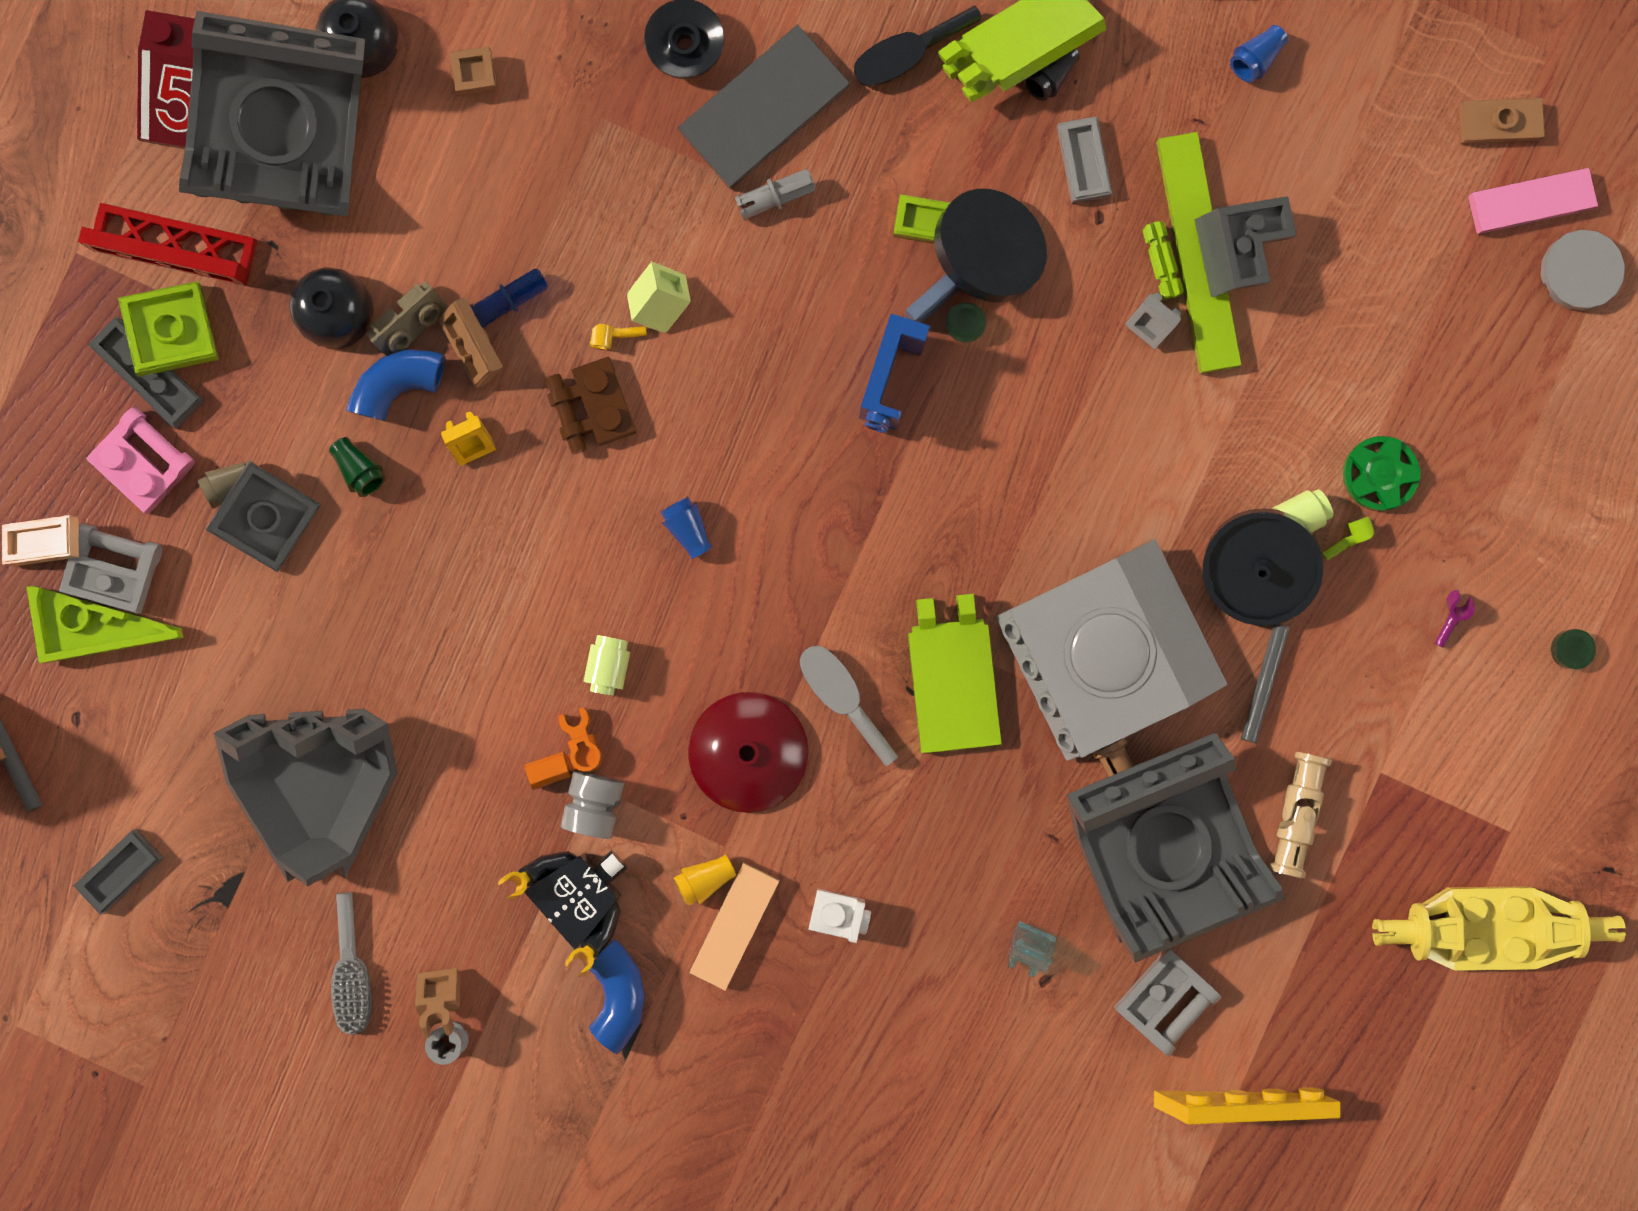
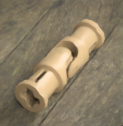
[1269,752,1332,879]

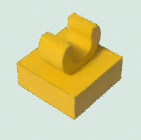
[441,411,496,467]

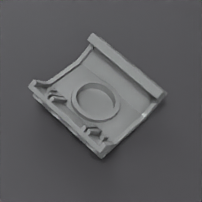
[996,539,1228,761]

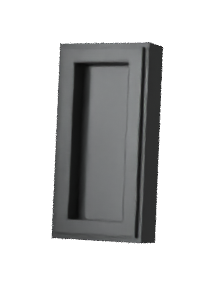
[73,829,164,915]

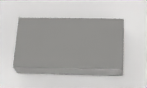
[1057,116,1112,204]

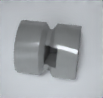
[560,771,625,839]

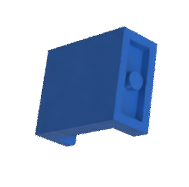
[859,313,930,433]

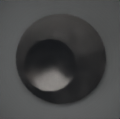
[934,188,1047,303]
[1203,508,1323,626]

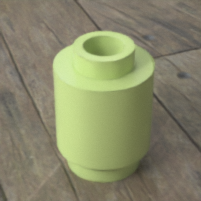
[1272,489,1333,532]
[583,635,630,696]

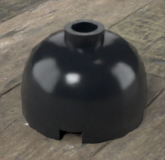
[316,0,398,78]
[289,267,374,350]

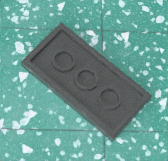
[678,24,850,190]

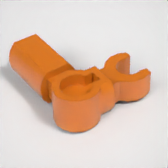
[524,707,603,790]

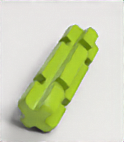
[1143,221,1184,300]

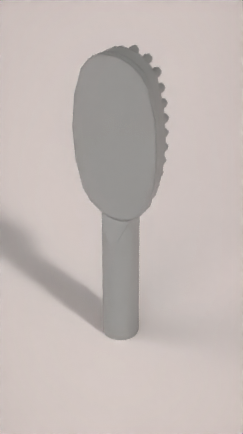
[800,646,898,766]
[331,892,372,1035]

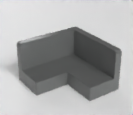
[1195,196,1297,297]

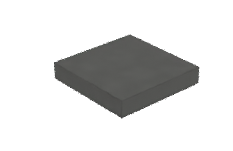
[205,461,321,572]

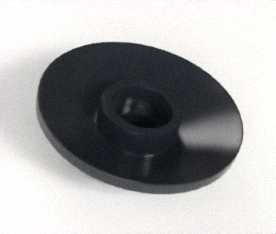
[644,0,724,79]

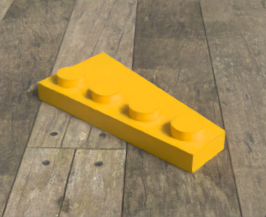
[1154,1087,1340,1124]

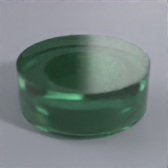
[1551,629,1596,669]

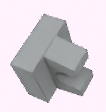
[1124,292,1182,350]

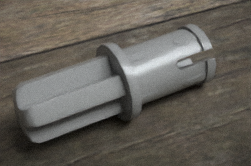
[735,169,815,221]

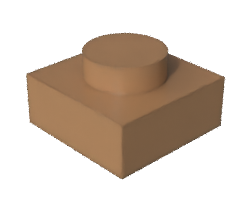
[450,46,497,96]

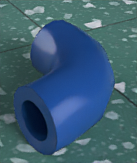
[346,349,446,421]
[589,938,645,1054]

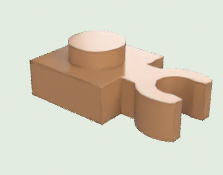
[415,968,461,1038]

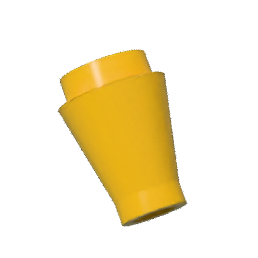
[673,855,737,906]

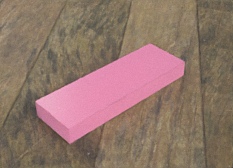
[1468,168,1598,234]

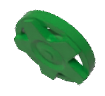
[1343,436,1421,511]

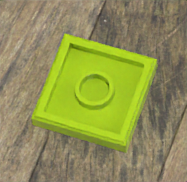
[118,281,219,377]

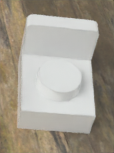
[809,889,871,943]

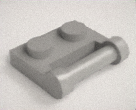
[59,523,163,614]
[1114,949,1222,1057]

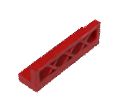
[78,203,258,286]

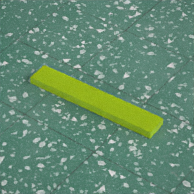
[1156,132,1241,374]

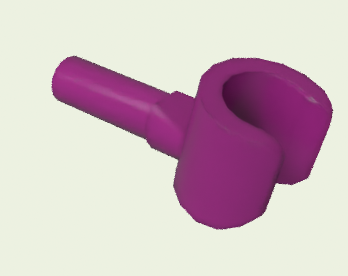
[1434,590,1475,648]

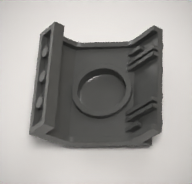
[179,11,365,216]
[1067,733,1284,963]

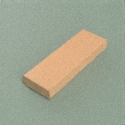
[689,862,780,991]

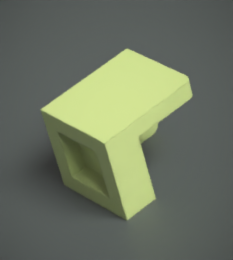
[627,261,691,333]

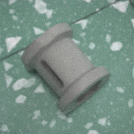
[425,1021,469,1065]

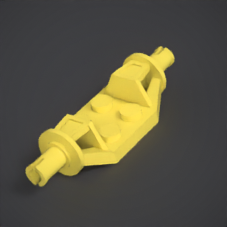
[1372,886,1626,971]

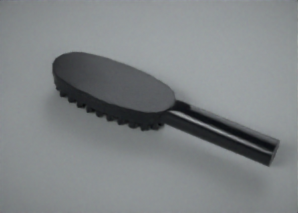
[854,5,982,87]

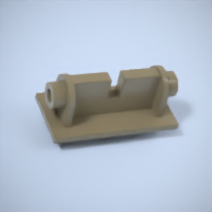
[366,281,449,356]

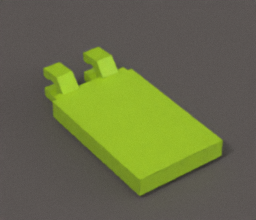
[938,0,1107,103]
[908,593,1002,753]

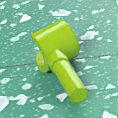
[1322,517,1374,561]

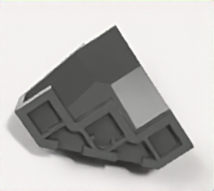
[213,708,397,886]

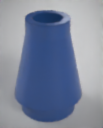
[1230,25,1288,82]
[661,496,712,559]

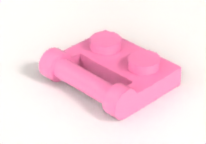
[86,407,195,514]

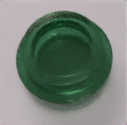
[946,302,986,343]

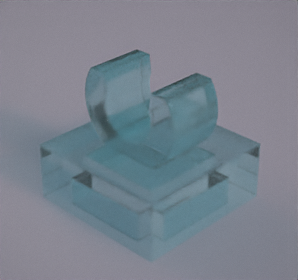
[1008,921,1056,977]

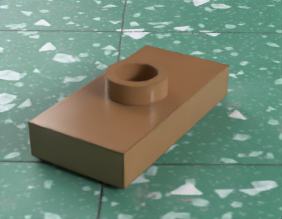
[1459,98,1545,144]
[438,297,503,388]

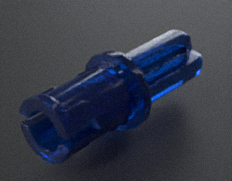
[470,269,548,328]

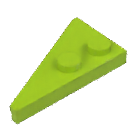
[26,586,184,664]

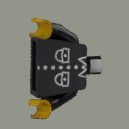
[498,850,627,977]

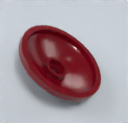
[688,692,809,813]

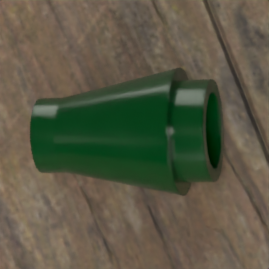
[329,437,385,497]

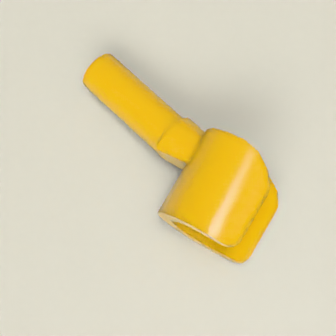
[590,324,647,350]

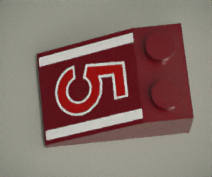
[137,10,195,149]

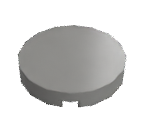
[1540,229,1625,311]

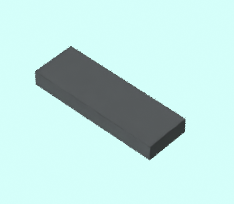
[88,316,205,429]

